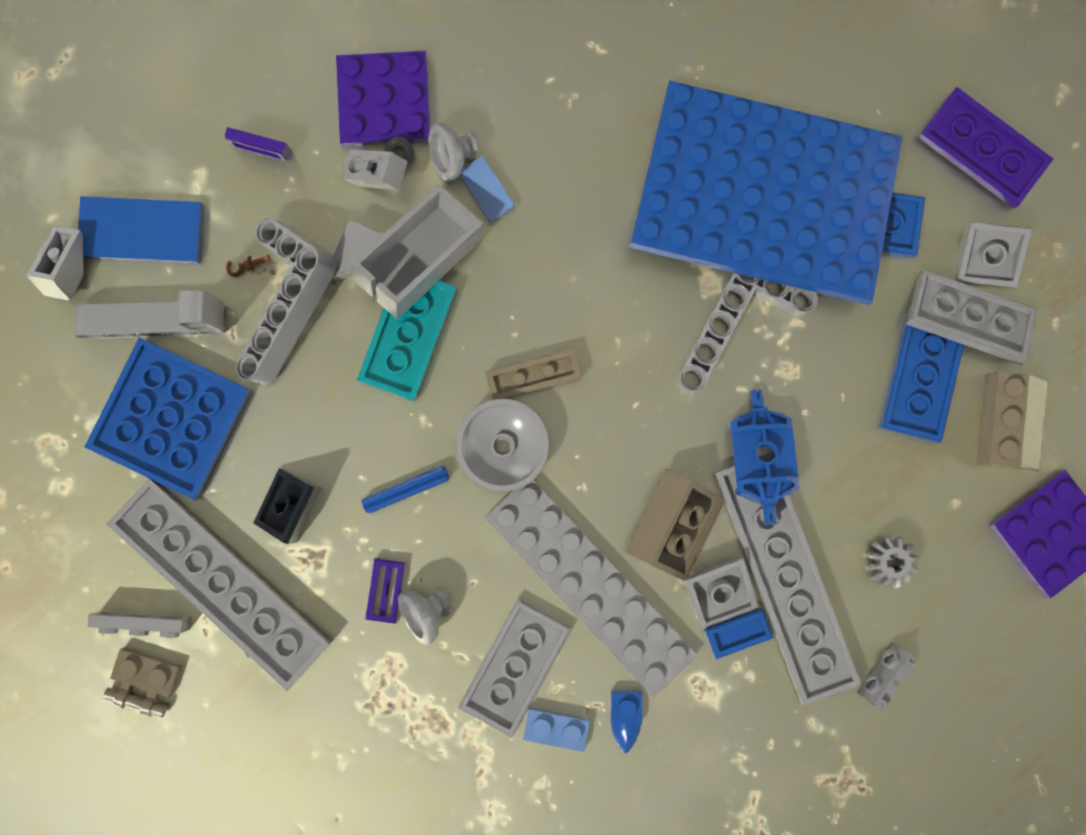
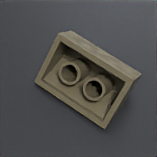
[977,371,1048,471]
[625,469,725,581]

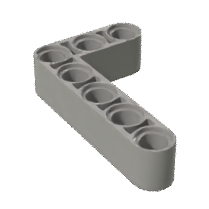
[236,218,337,385]
[676,272,818,395]
[74,290,225,338]

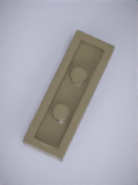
[486,348,582,400]

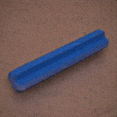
[361,466,449,513]

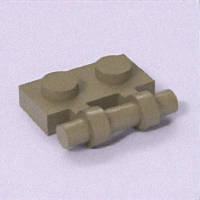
[103,648,182,718]

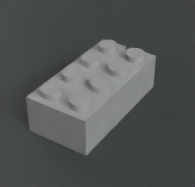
[351,185,484,319]

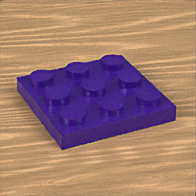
[336,51,430,147]
[989,470,1086,599]

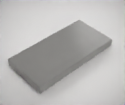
[906,269,1037,365]
[458,598,571,738]

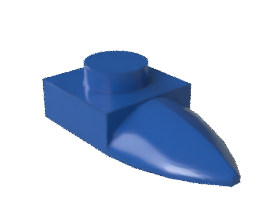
[610,691,642,753]

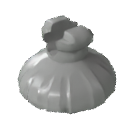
[428,123,479,181]
[398,590,450,645]

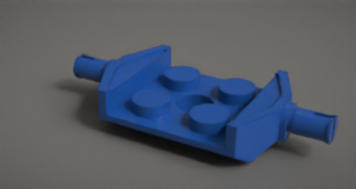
[729,390,800,525]

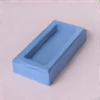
[459,156,515,223]

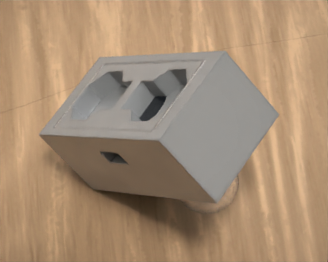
[341,149,408,190]

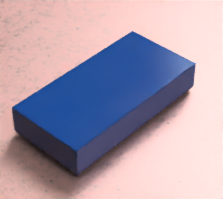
[704,608,773,659]

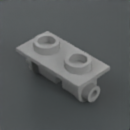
[857,643,916,710]

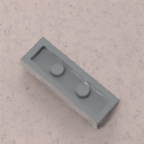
[87,612,191,638]

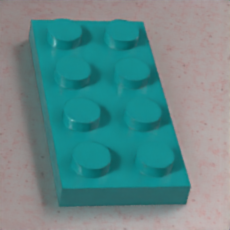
[357,281,457,402]

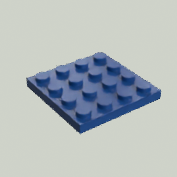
[84,337,251,500]

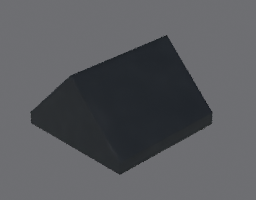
[253,468,322,544]

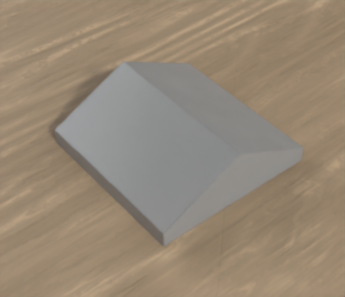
[956,221,1032,288]
[684,556,759,630]

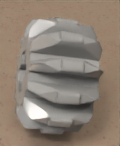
[864,536,919,589]

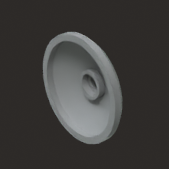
[456,399,549,492]

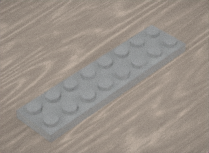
[714,452,862,706]
[107,478,331,691]
[485,480,698,698]

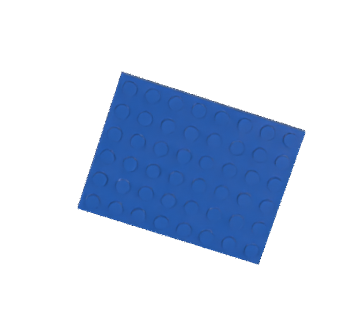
[629,80,903,305]

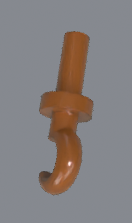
[226,254,271,277]

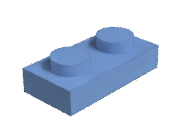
[523,707,590,752]

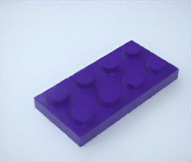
[918,87,1054,209]

